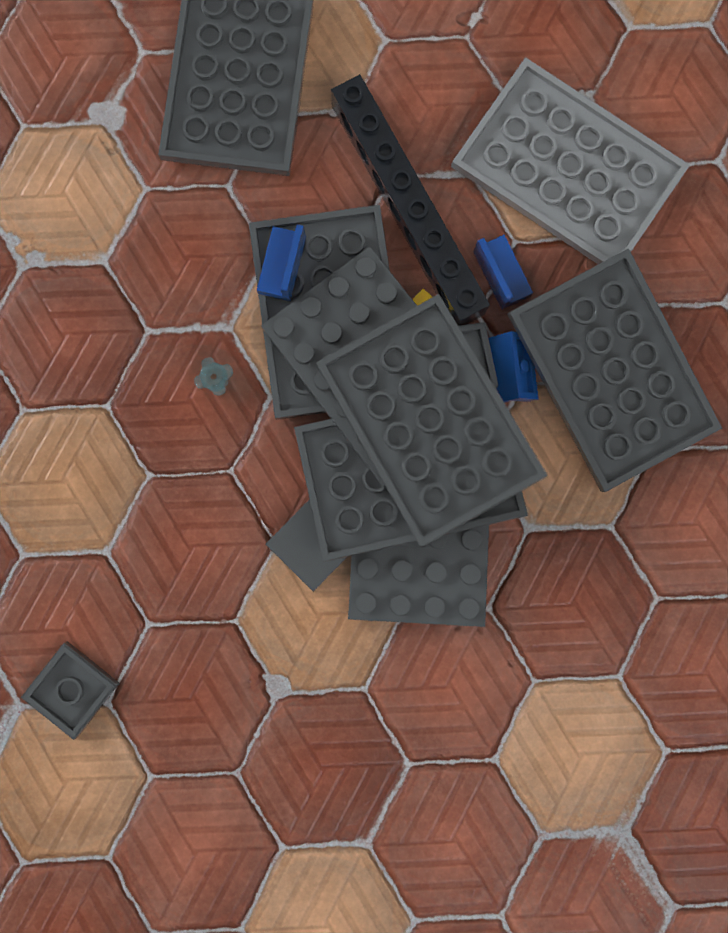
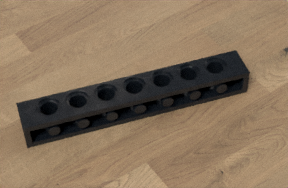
[331,74,490,326]

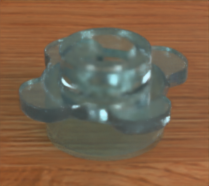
[194,357,233,396]

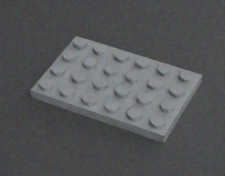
[451,57,690,264]

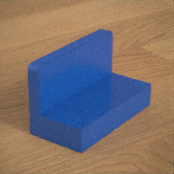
[257,224,306,301]
[473,235,533,310]
[488,331,539,403]

